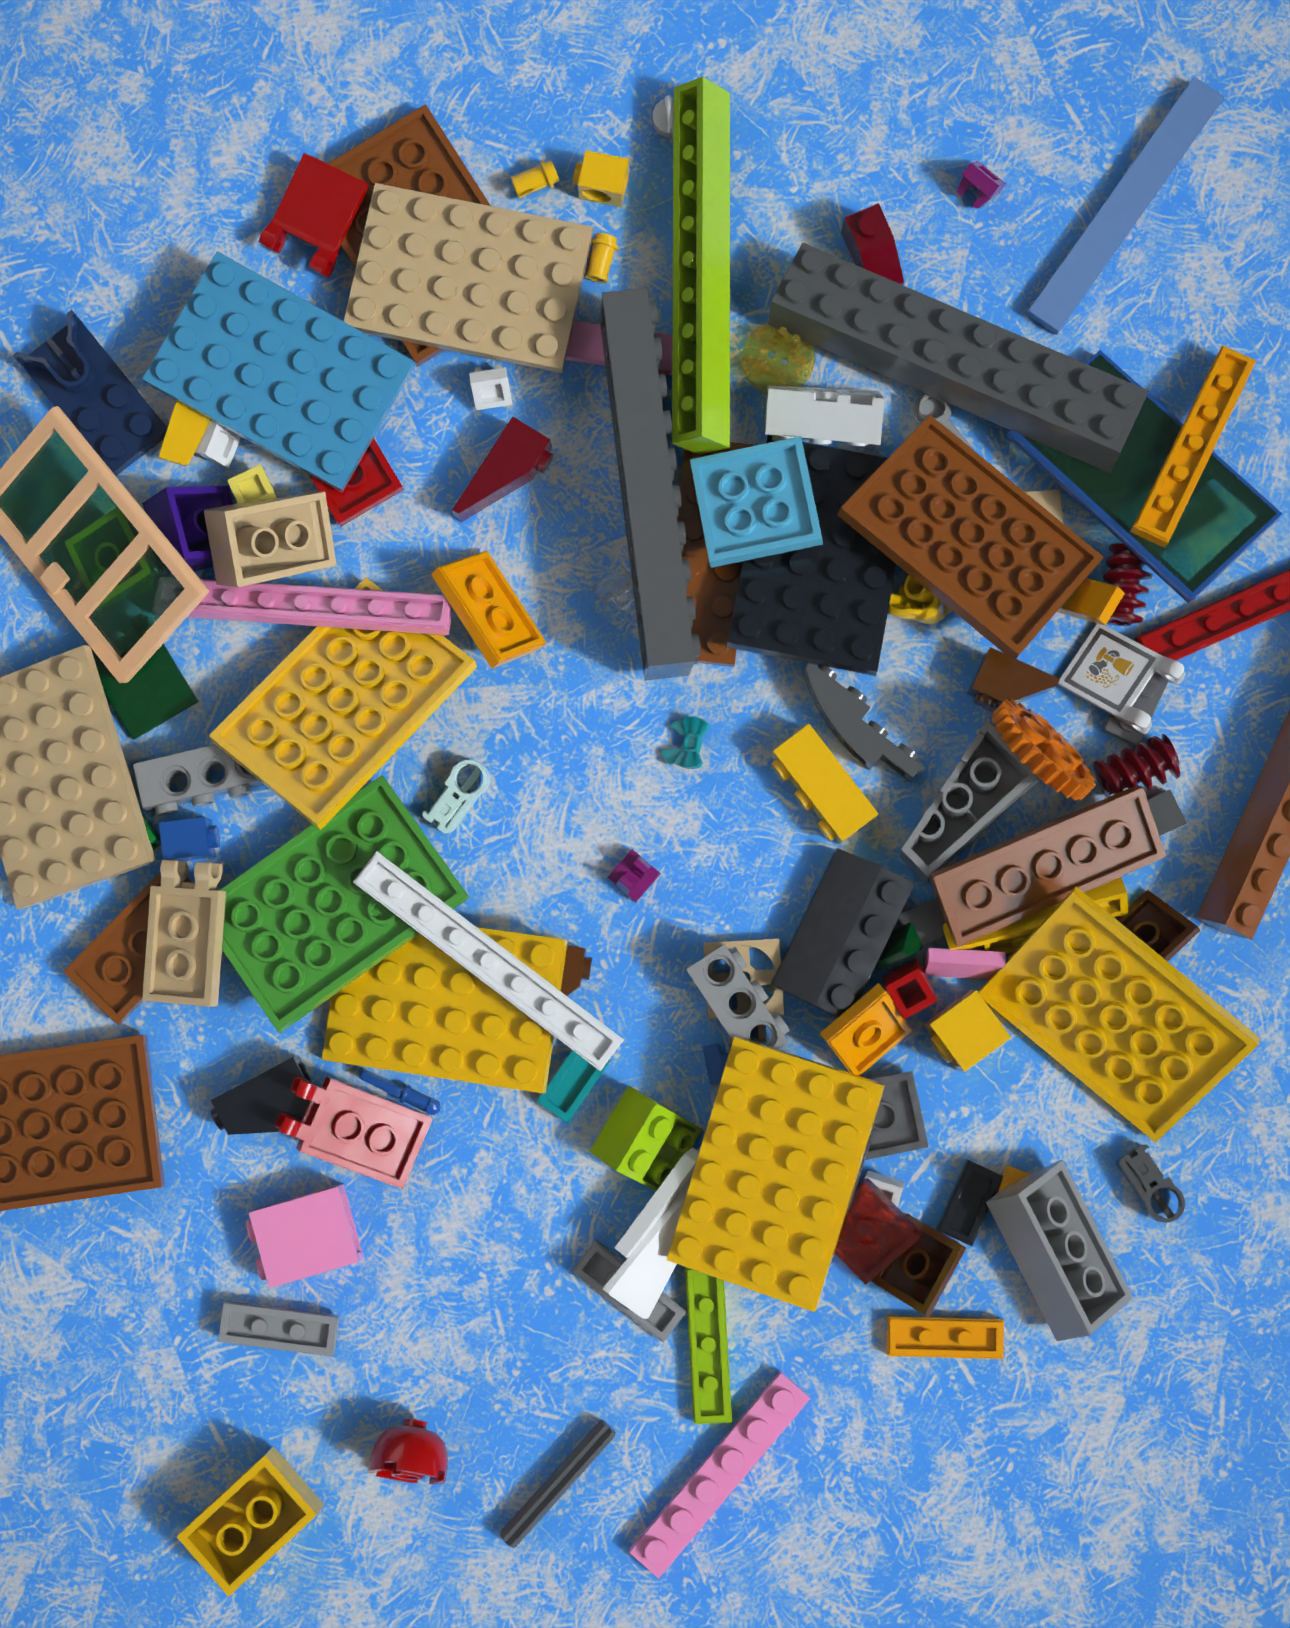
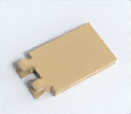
[142,860,226,1007]

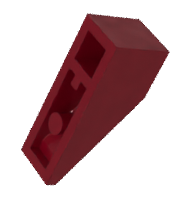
[452,416,554,522]

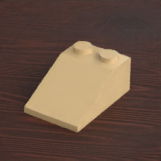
[204,491,337,588]

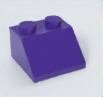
[142,486,233,574]

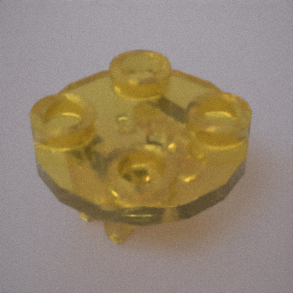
[741,323,815,393]

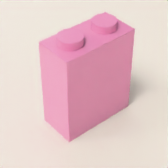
[246,1184,364,1288]

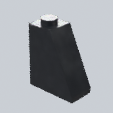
[211,1056,313,1135]

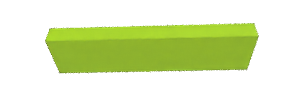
[685,1267,732,1424]

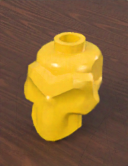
[888,575,952,624]

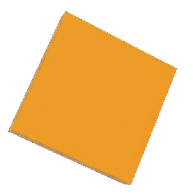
[819,983,912,1076]

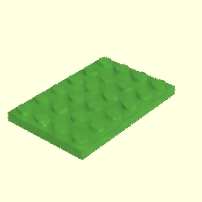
[220,775,470,1033]

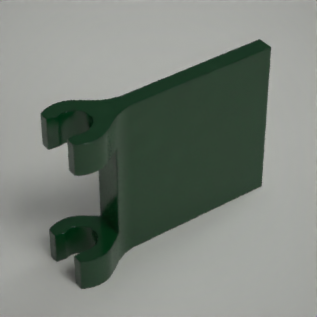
[91,614,199,740]

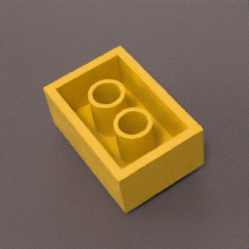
[177,1446,324,1597]

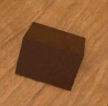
[1116,889,1200,962]
[871,1213,966,1317]

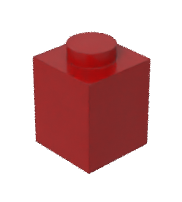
[883,958,938,1019]

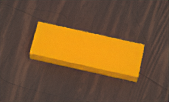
[886,1315,1004,1359]

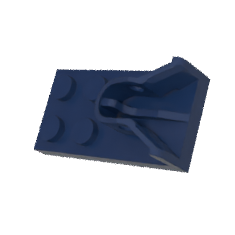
[13,310,167,476]

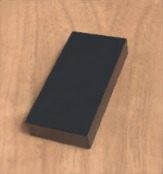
[936,1159,1003,1246]

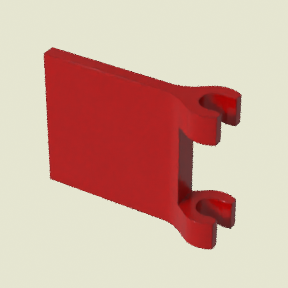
[258,153,369,278]

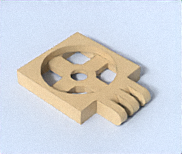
[703,939,784,1045]

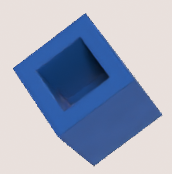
[159,817,220,861]

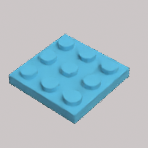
[690,436,823,568]

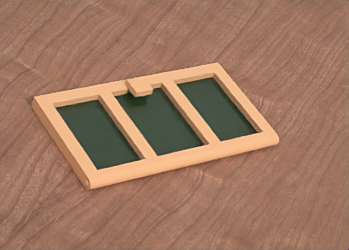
[0,406,209,683]

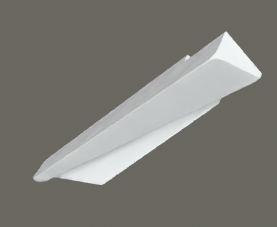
[603,1146,701,1319]

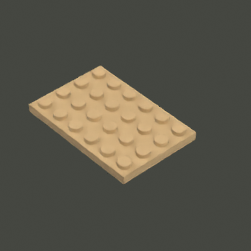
[344,183,593,373]
[0,645,156,910]

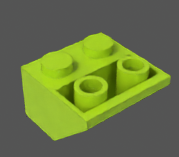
[589,1085,702,1191]

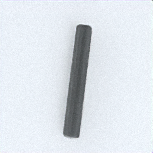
[500,1420,616,1548]

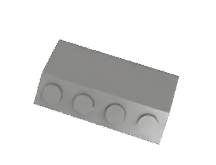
[986,1160,1133,1341]

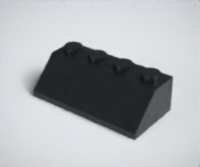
[770,848,915,1018]

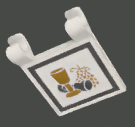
[1058,623,1186,734]

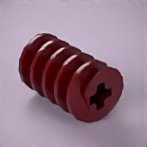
[1102,543,1153,626]
[1093,734,1181,798]

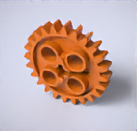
[991,699,1096,801]

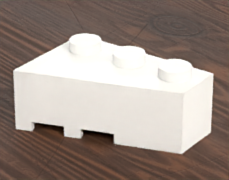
[764,385,884,446]

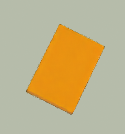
[431,551,547,669]

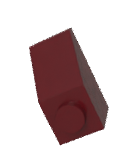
[841,203,905,285]

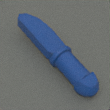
[359,1070,441,1115]

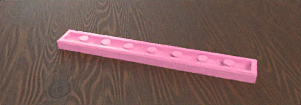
[153,576,453,635]

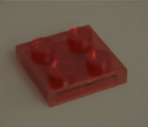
[834,1177,922,1285]

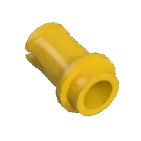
[510,160,560,200]
[584,233,619,283]

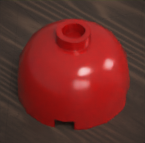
[368,1419,448,1485]

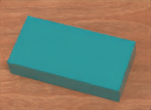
[537,1050,611,1123]

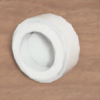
[653,95,674,138]

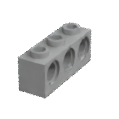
[686,944,790,1049]

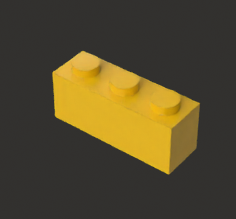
[771,724,879,844]

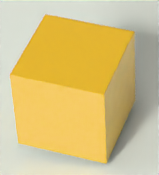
[923,990,1011,1072]

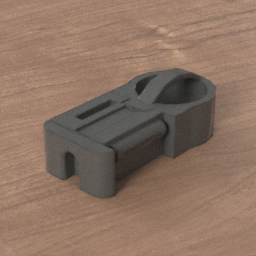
[1117,1145,1185,1223]

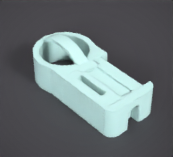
[423,760,490,833]

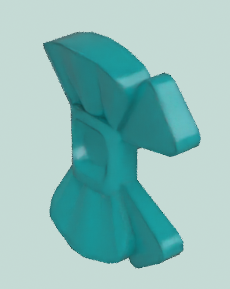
[661,716,710,769]

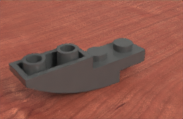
[803,663,922,781]

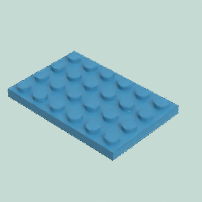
[142,251,415,493]

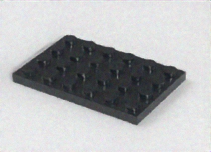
[726,435,896,676]

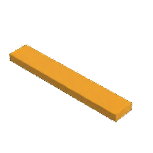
[1130,345,1257,548]

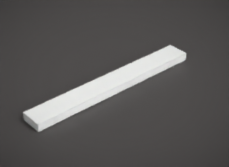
[353,852,624,1071]

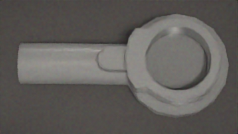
[913,393,973,449]

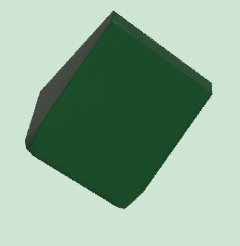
[875,923,924,969]

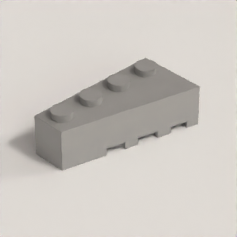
[900,720,1039,884]

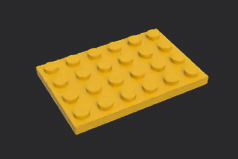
[209,577,477,830]
[978,887,1260,1143]
[322,927,568,1093]
[667,1036,885,1312]

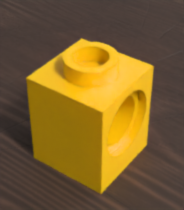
[573,150,630,208]

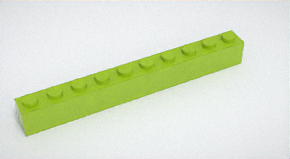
[672,76,730,455]

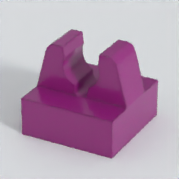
[957,161,1006,208]
[607,849,661,902]

